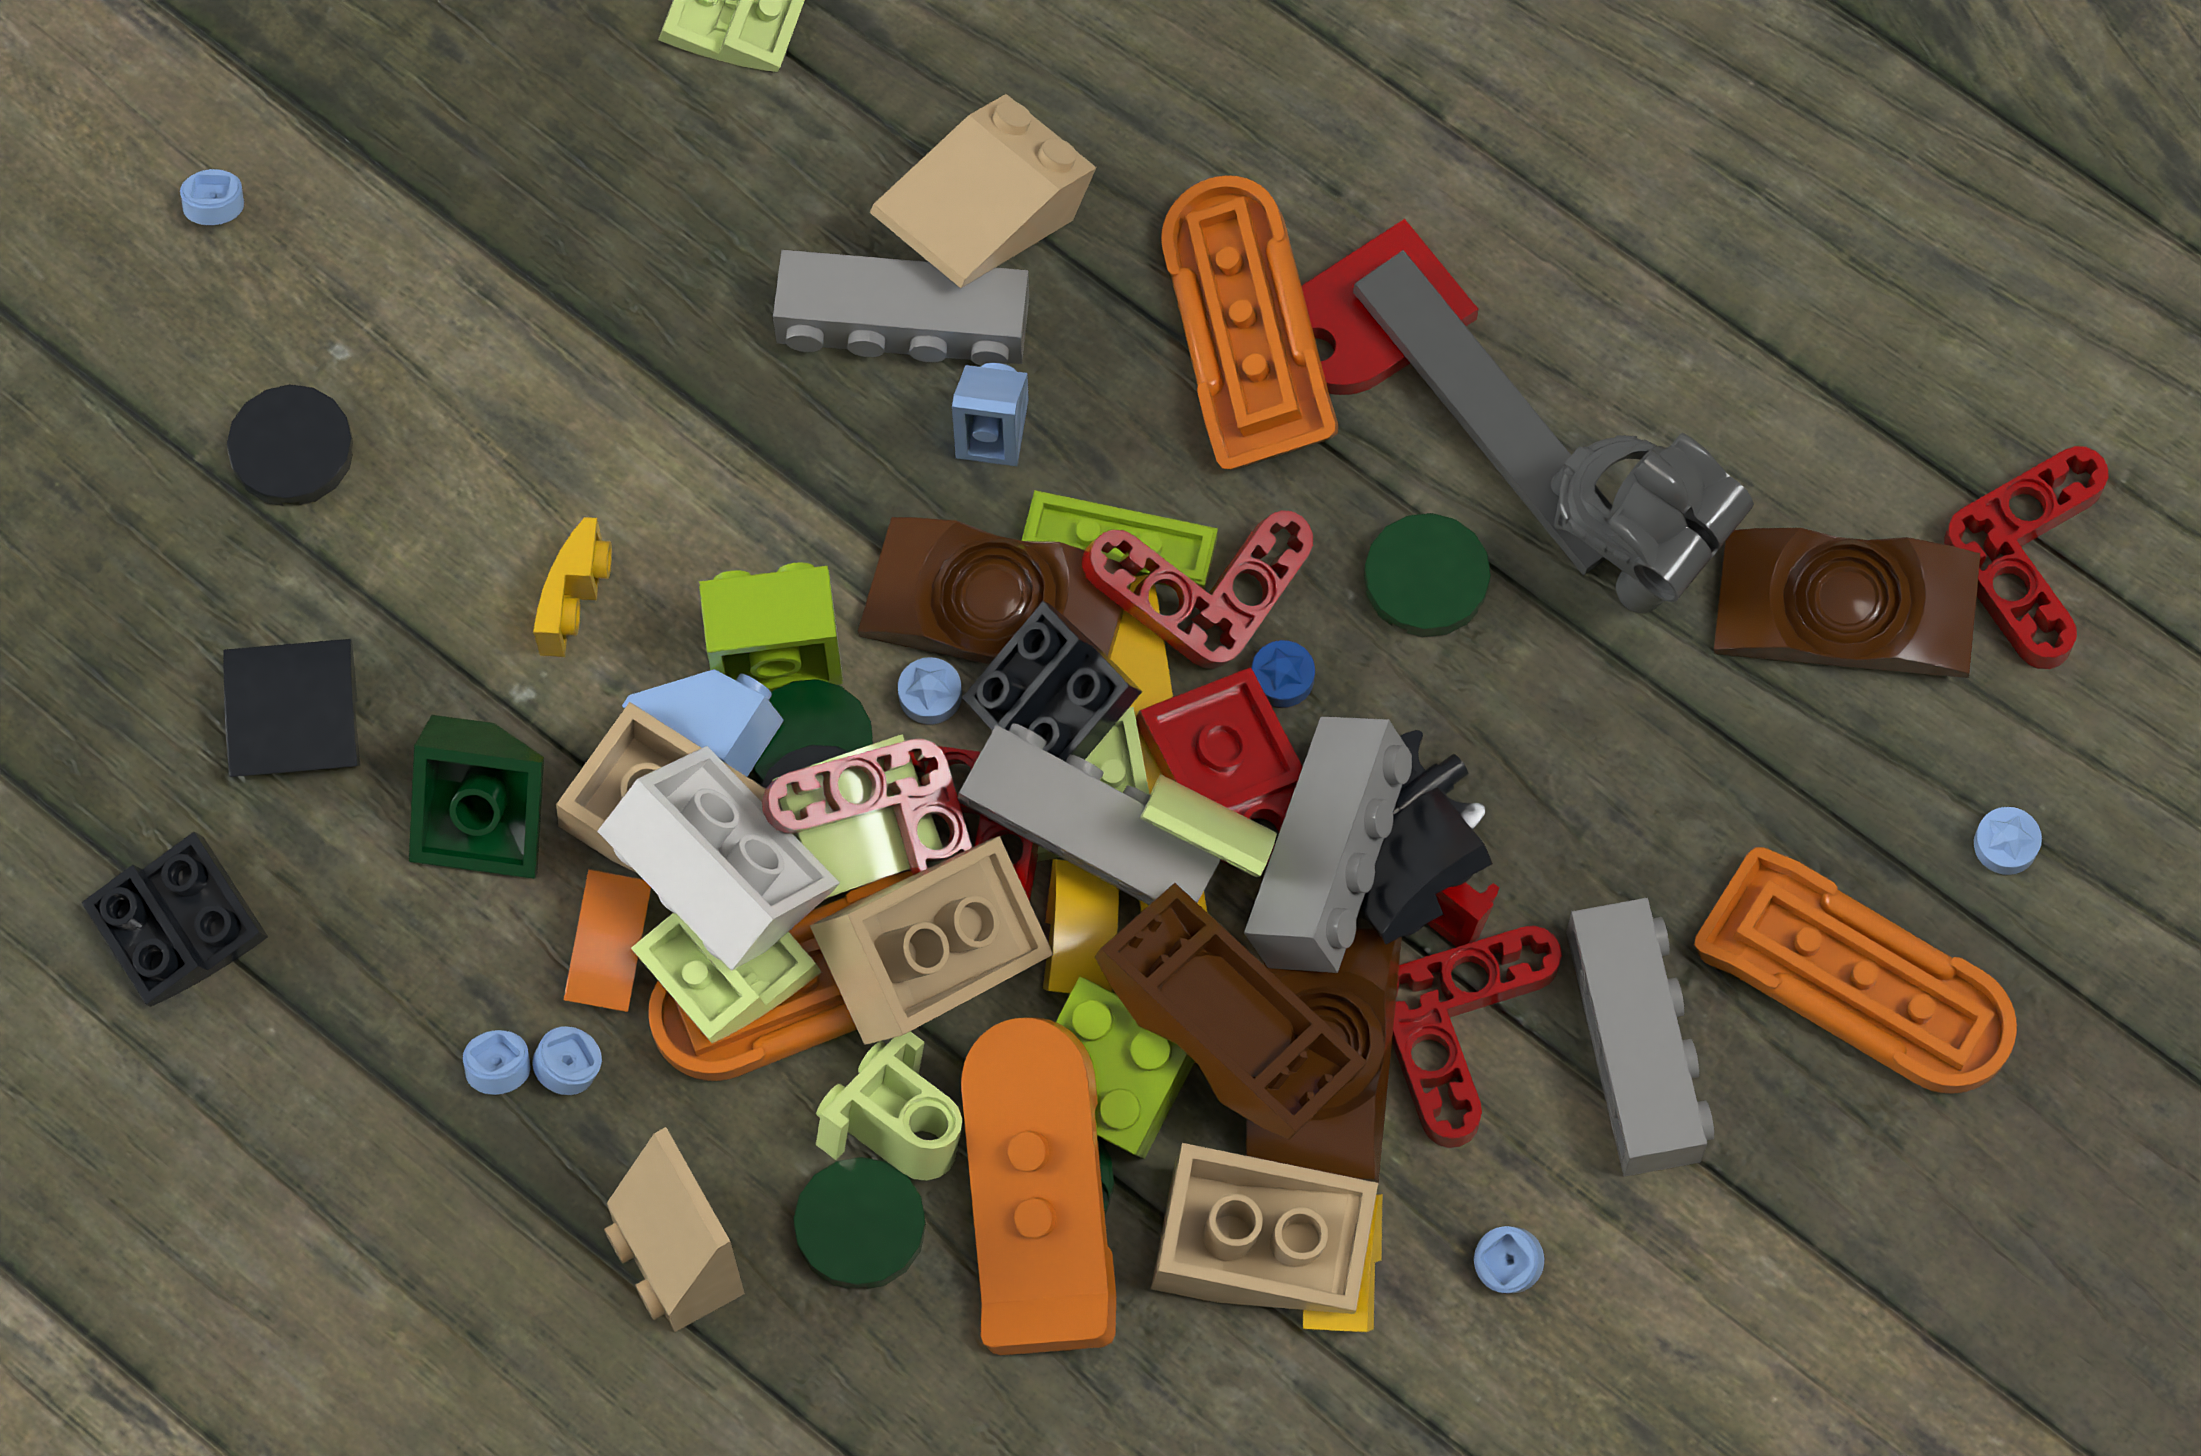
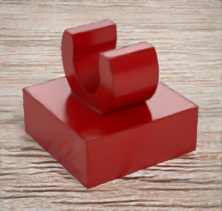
[1426,882,1499,947]

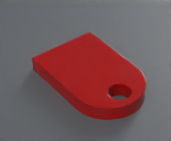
[1301,219,1478,395]
[1136,667,1303,867]

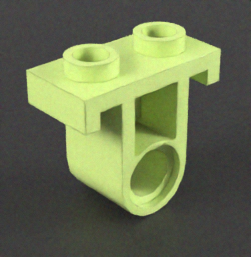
[816,1032,962,1181]

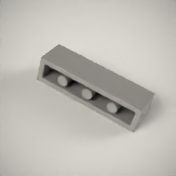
[773,250,1029,366]
[1244,717,1412,973]
[957,724,1221,905]
[1566,898,1714,1177]

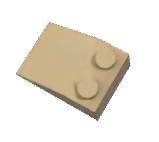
[870,94,1096,288]
[556,702,783,873]
[810,836,1054,1045]
[604,1127,745,1332]
[1151,1143,1378,1314]

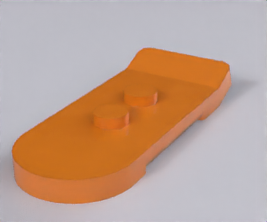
[1161,176,1338,470]
[1694,847,2017,1093]
[649,871,913,1081]
[961,1017,1117,1356]

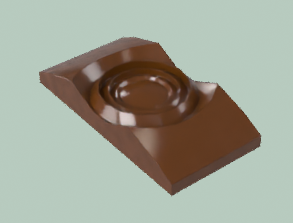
[858,517,1134,664]
[1714,528,1980,678]
[1095,883,1367,1140]
[1246,929,1402,1184]

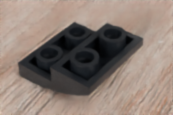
[962,601,1142,762]
[223,639,360,777]
[1359,787,1493,944]
[81,832,268,1007]

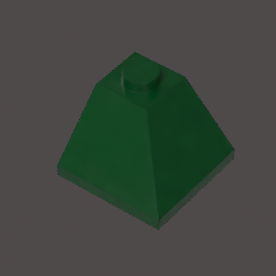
[409,715,544,879]

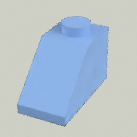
[952,363,1028,466]
[622,669,784,777]

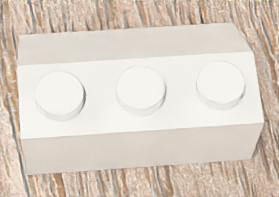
[597,746,840,971]

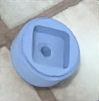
[180,169,244,225]
[898,657,962,725]
[1974,807,2042,875]
[532,1027,602,1095]
[463,1030,531,1095]
[1474,1226,1544,1293]

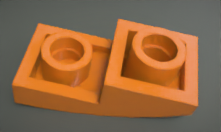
[564,869,651,1012]

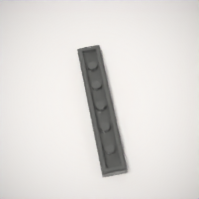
[1353,250,1612,576]

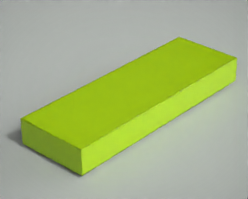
[1022,490,1218,590]

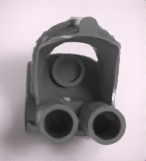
[1551,433,1754,613]

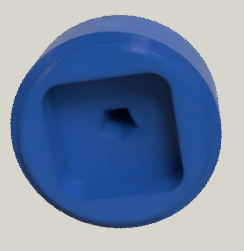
[1252,640,1315,707]

